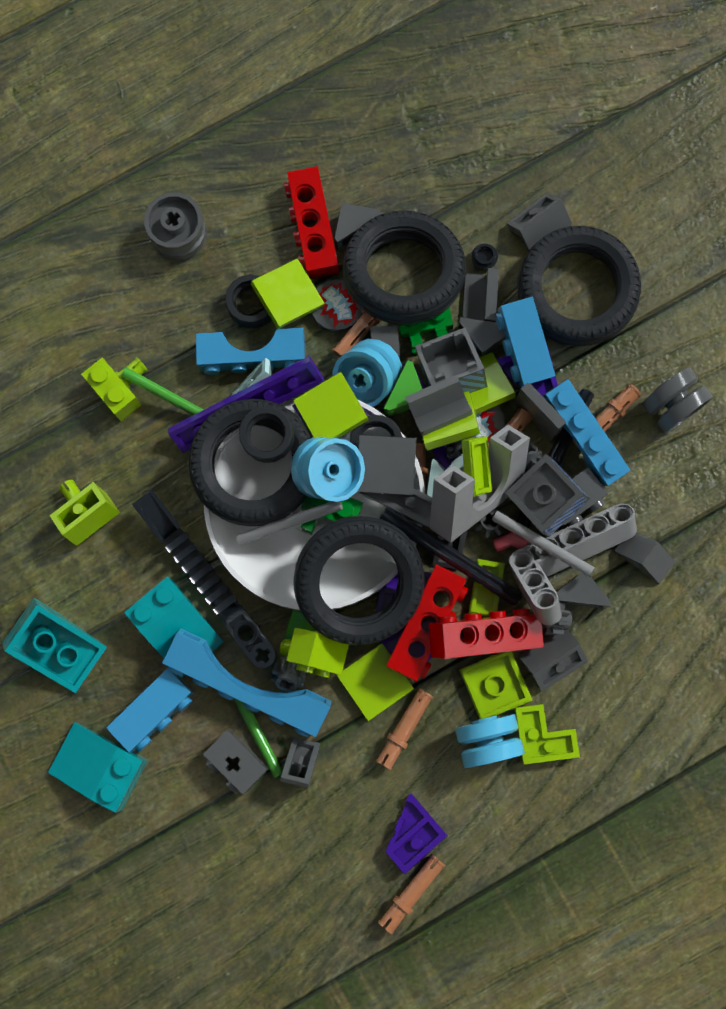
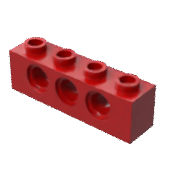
[284,166,339,279]
[386,564,469,682]
[429,608,544,659]

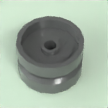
[144,193,207,261]
[642,367,714,434]

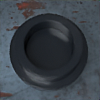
[471,243,498,270]

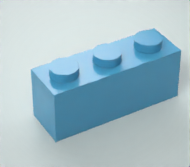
[495,296,555,387]
[106,669,194,752]

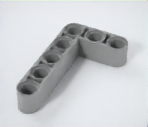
[509,504,637,625]

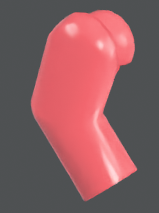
[492,532,532,553]

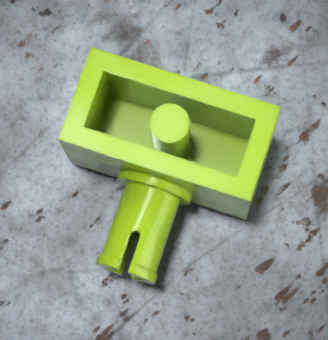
[81,357,148,422]
[50,480,120,546]
[280,628,349,678]

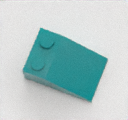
[124,576,224,678]
[2,598,107,693]
[48,722,148,813]

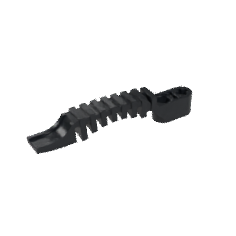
[132,489,276,668]

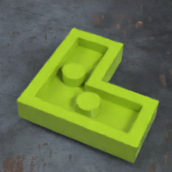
[514,704,580,765]

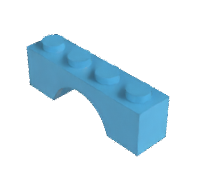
[196,328,306,375]
[542,379,630,487]

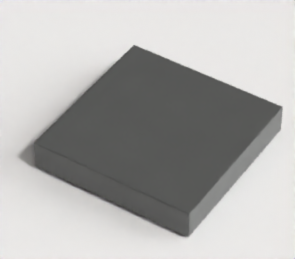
[514,383,566,442]
[357,435,416,495]

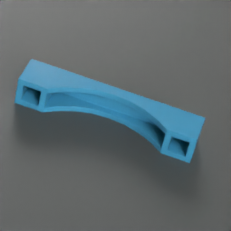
[162,628,331,737]

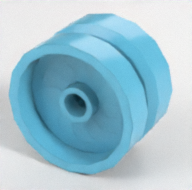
[333,339,402,407]
[291,437,365,502]
[455,714,525,768]

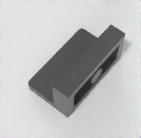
[506,193,572,251]
[463,268,499,322]
[405,375,473,436]
[518,630,588,692]

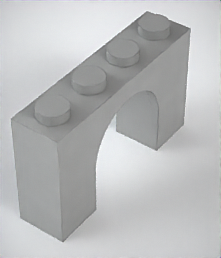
[430,425,530,543]

